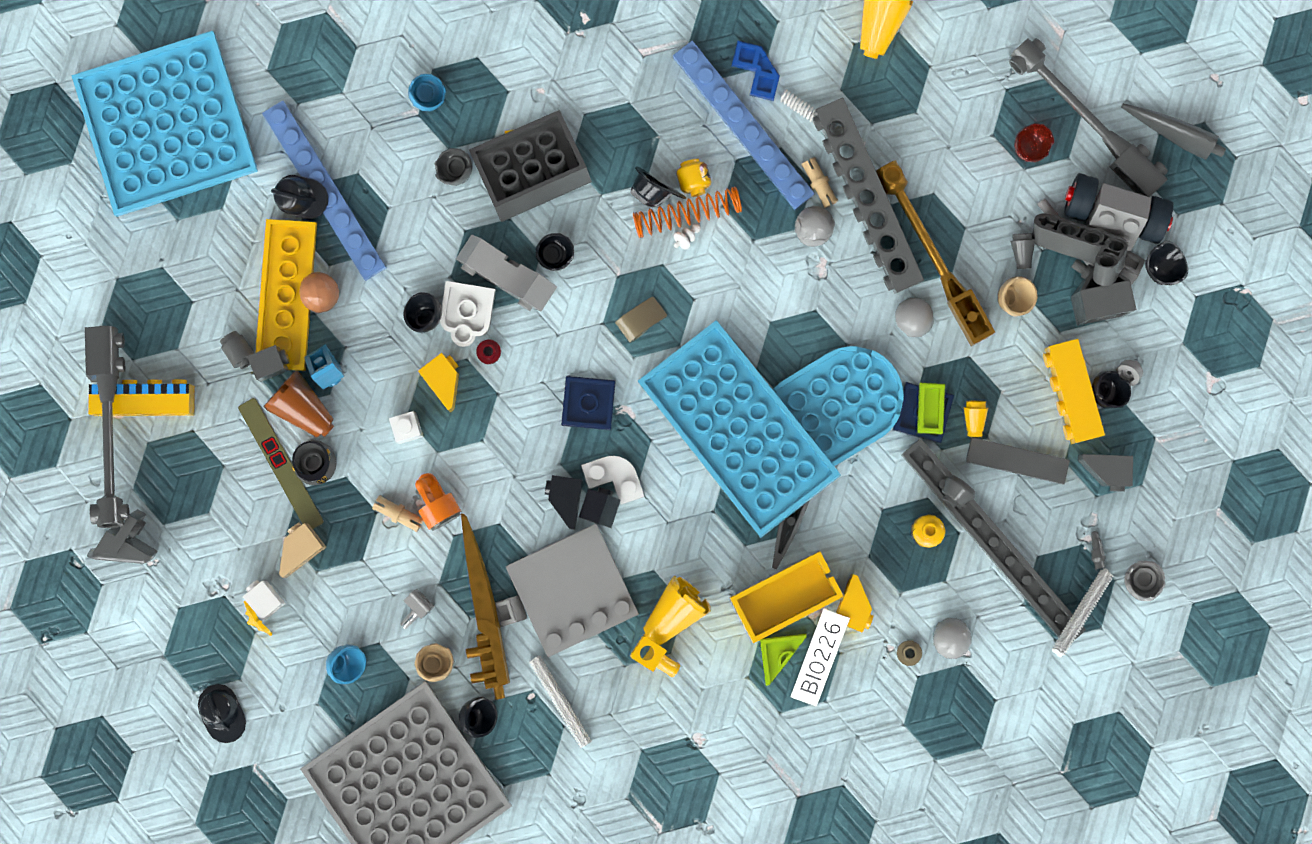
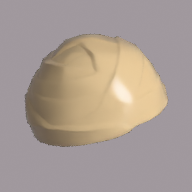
[998,276,1037,317]

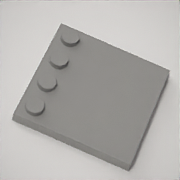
[505,524,639,657]

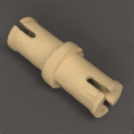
[801,157,839,208]
[372,495,423,532]

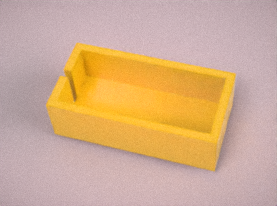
[729,551,844,643]

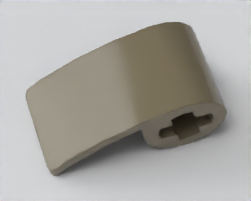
[615,297,667,343]

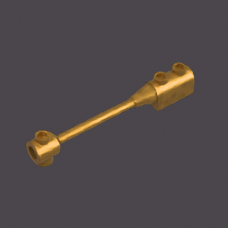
[876,160,996,346]

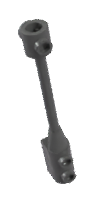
[1009,38,1168,197]
[85,326,130,528]

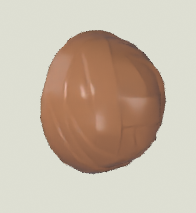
[299,272,339,313]

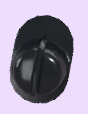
[630,166,686,207]
[271,175,328,219]
[198,684,246,743]

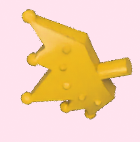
[244,601,272,636]

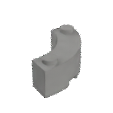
[456,235,557,312]

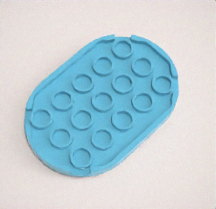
[773,346,904,466]

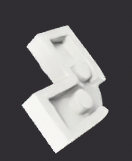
[581,456,644,505]

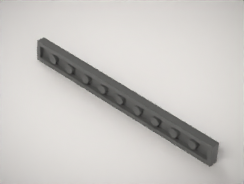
[901,438,1086,643]

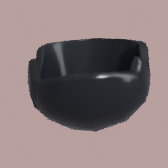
[535,233,574,271]
[1092,371,1132,409]

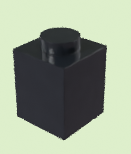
[579,487,621,528]

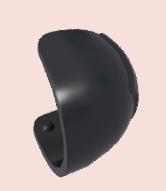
[1145,241,1188,285]

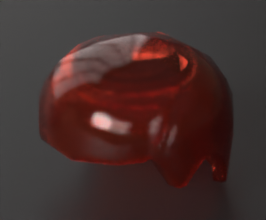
[1014,123,1054,163]

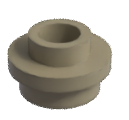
[897,640,922,666]

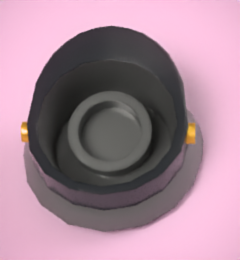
[292,440,336,485]

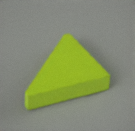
[760,633,807,686]

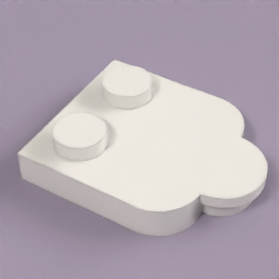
[440,281,496,347]

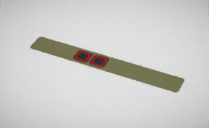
[238,398,324,529]

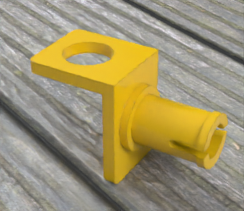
[630,636,680,677]

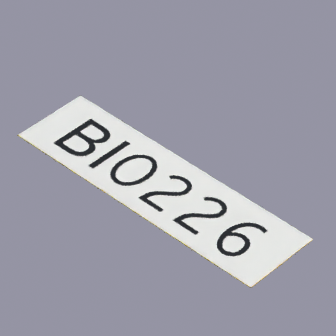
[791,609,850,706]

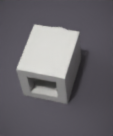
[389,411,424,444]
[243,580,286,620]

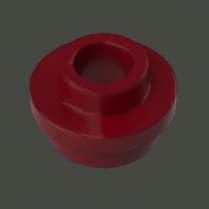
[476,339,501,364]

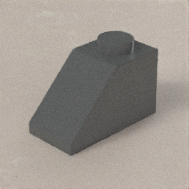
[1078,454,1133,492]

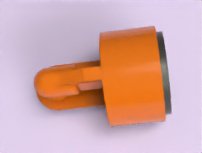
[415,473,462,531]

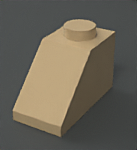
[279,522,326,578]

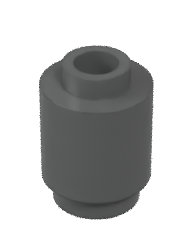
[220,331,254,369]

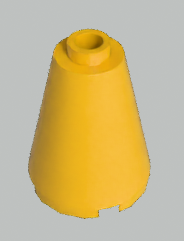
[860,0,913,59]
[643,576,711,645]

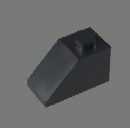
[545,475,583,530]

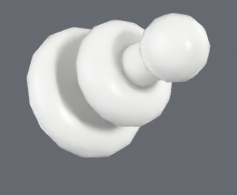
[674,224,701,249]

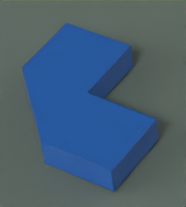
[732,41,780,101]

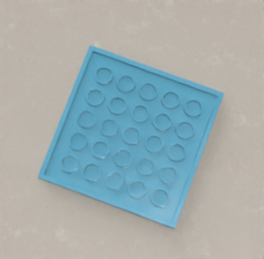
[71,31,258,217]

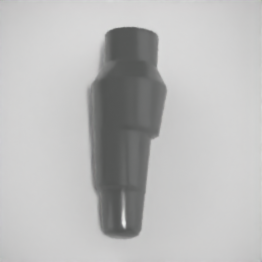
[1091,531,1106,569]

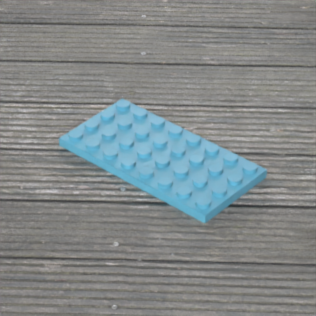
[638,320,841,538]

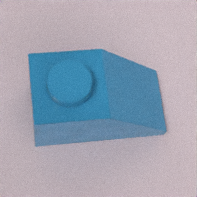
[304,344,345,389]

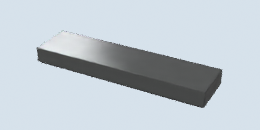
[966,437,1070,485]

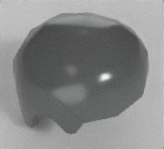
[434,148,472,186]

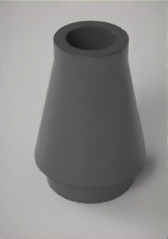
[1010,233,1035,269]

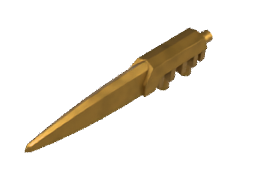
[461,514,510,700]

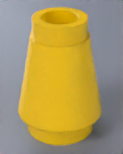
[963,401,988,437]

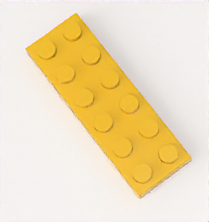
[255,219,317,371]

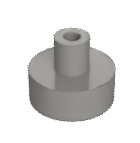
[1116,360,1143,386]

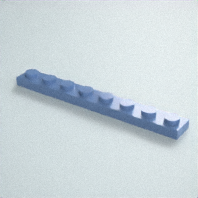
[673,41,815,210]
[262,101,386,281]

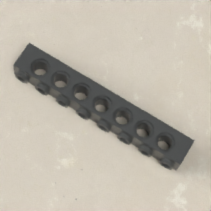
[812,97,924,294]

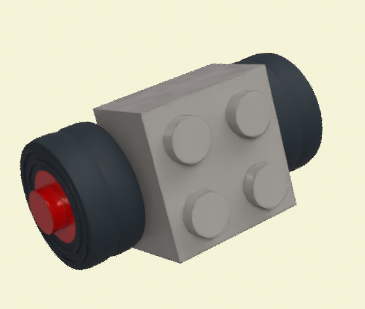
[1064,173,1173,251]

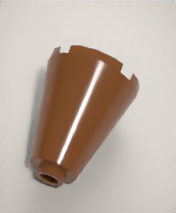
[263,370,334,437]

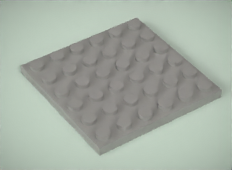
[300,681,512,844]

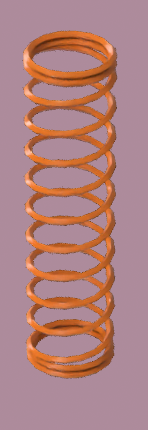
[633,186,742,238]

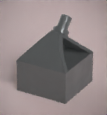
[1071,259,1137,326]

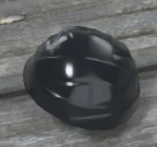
[403,292,442,334]
[459,697,498,738]

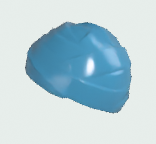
[326,644,366,684]

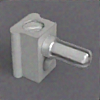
[400,589,435,629]

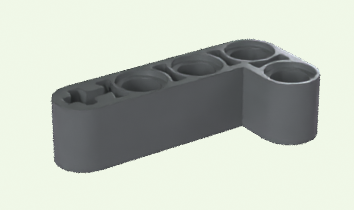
[1033,213,1128,286]

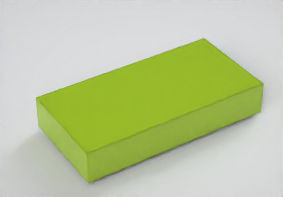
[917,383,945,434]

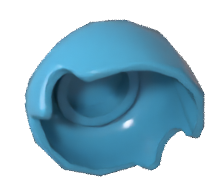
[408,74,446,111]

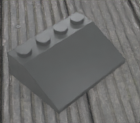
[469,110,592,222]

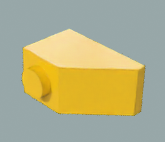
[418,353,459,412]
[836,574,874,633]

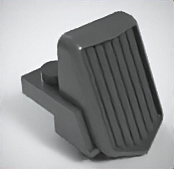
[87,509,158,564]

